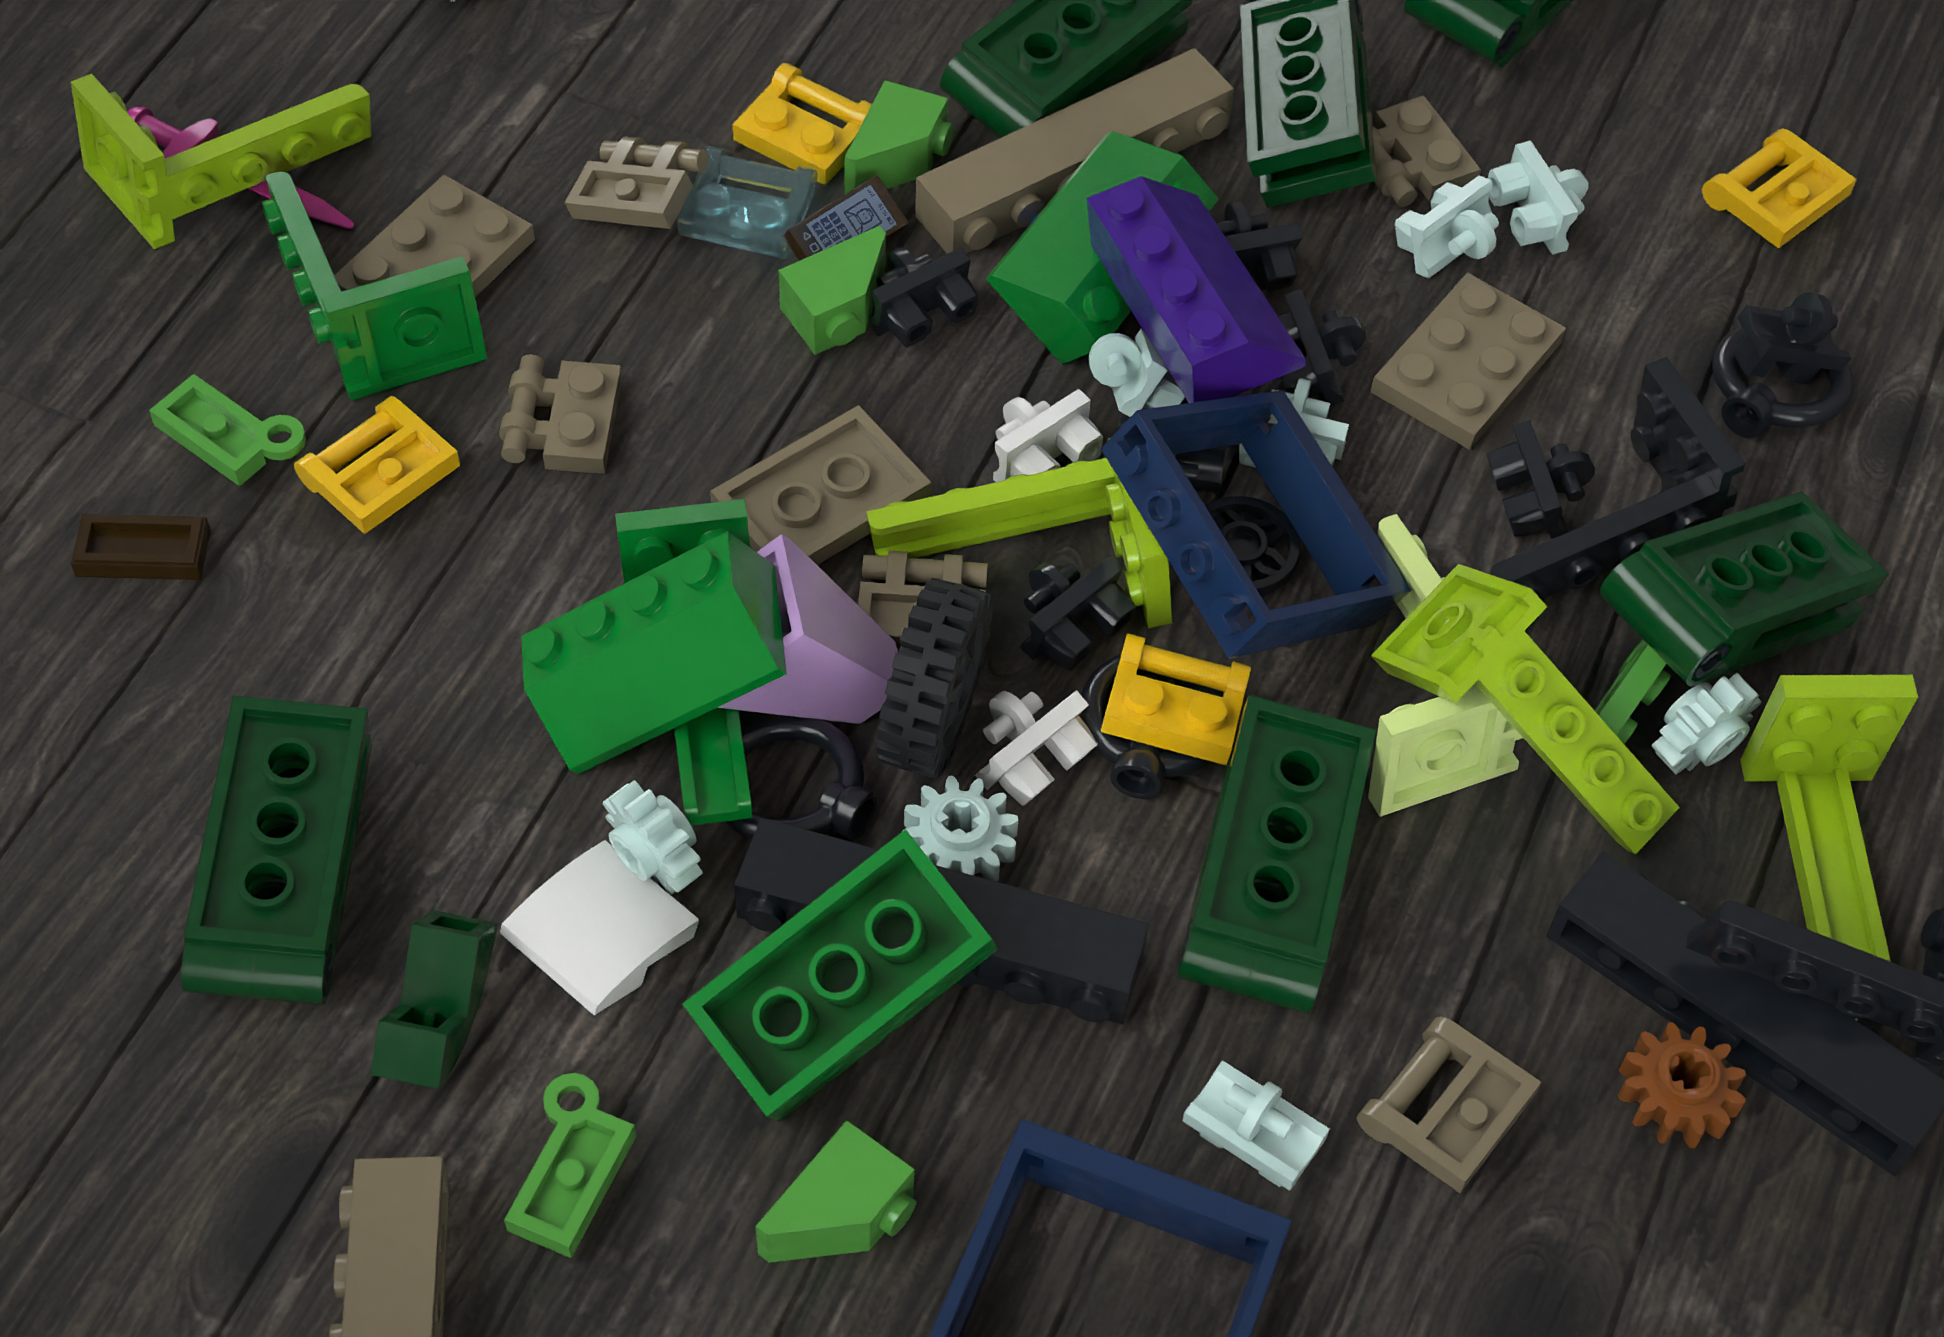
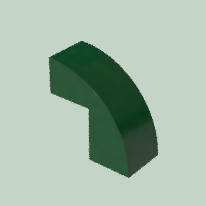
[371,910,498,1089]

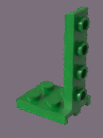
[261,172,487,401]
[615,499,753,826]

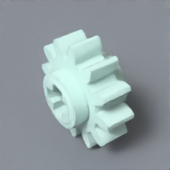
[1652,673,1762,774]
[902,776,1018,881]
[602,781,703,895]

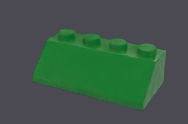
[986,131,1219,365]
[521,531,787,774]

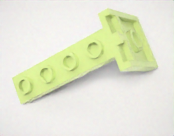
[1368,514,1523,817]

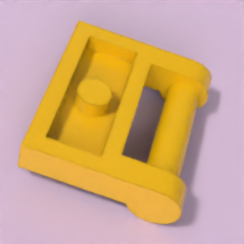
[733,63,872,185]
[1702,129,1857,249]
[294,396,460,534]
[1101,633,1251,766]

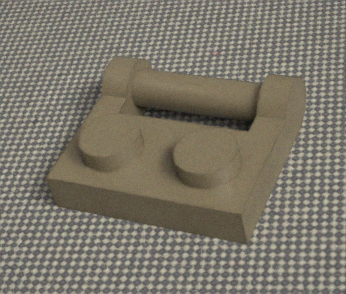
[1357,1017,1541,1193]

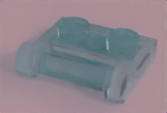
[677,146,817,259]

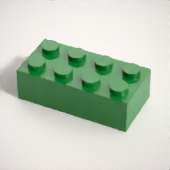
[682,829,998,1122]

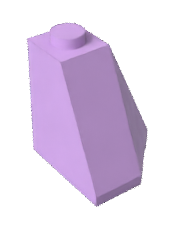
[717,534,898,724]

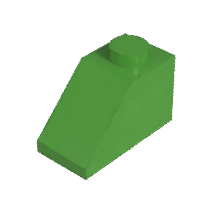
[844,81,954,194]
[779,226,886,355]
[756,1121,917,1263]

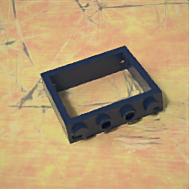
[1101,390,1411,659]
[929,1119,1292,1337]

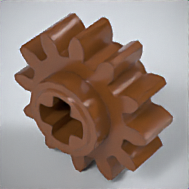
[1618,1022,1746,1148]

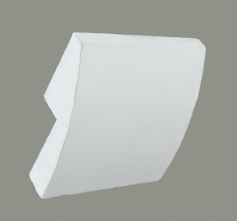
[500,840,699,1015]

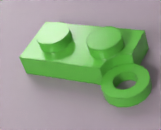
[149,374,306,486]
[1594,639,1671,744]
[504,1073,636,1258]

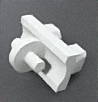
[993,389,1103,482]
[975,690,1098,806]

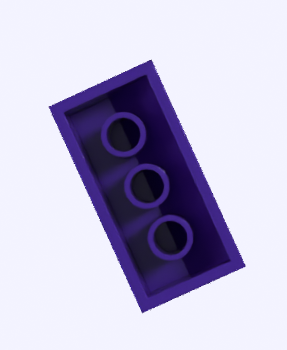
[1086,176,1306,403]

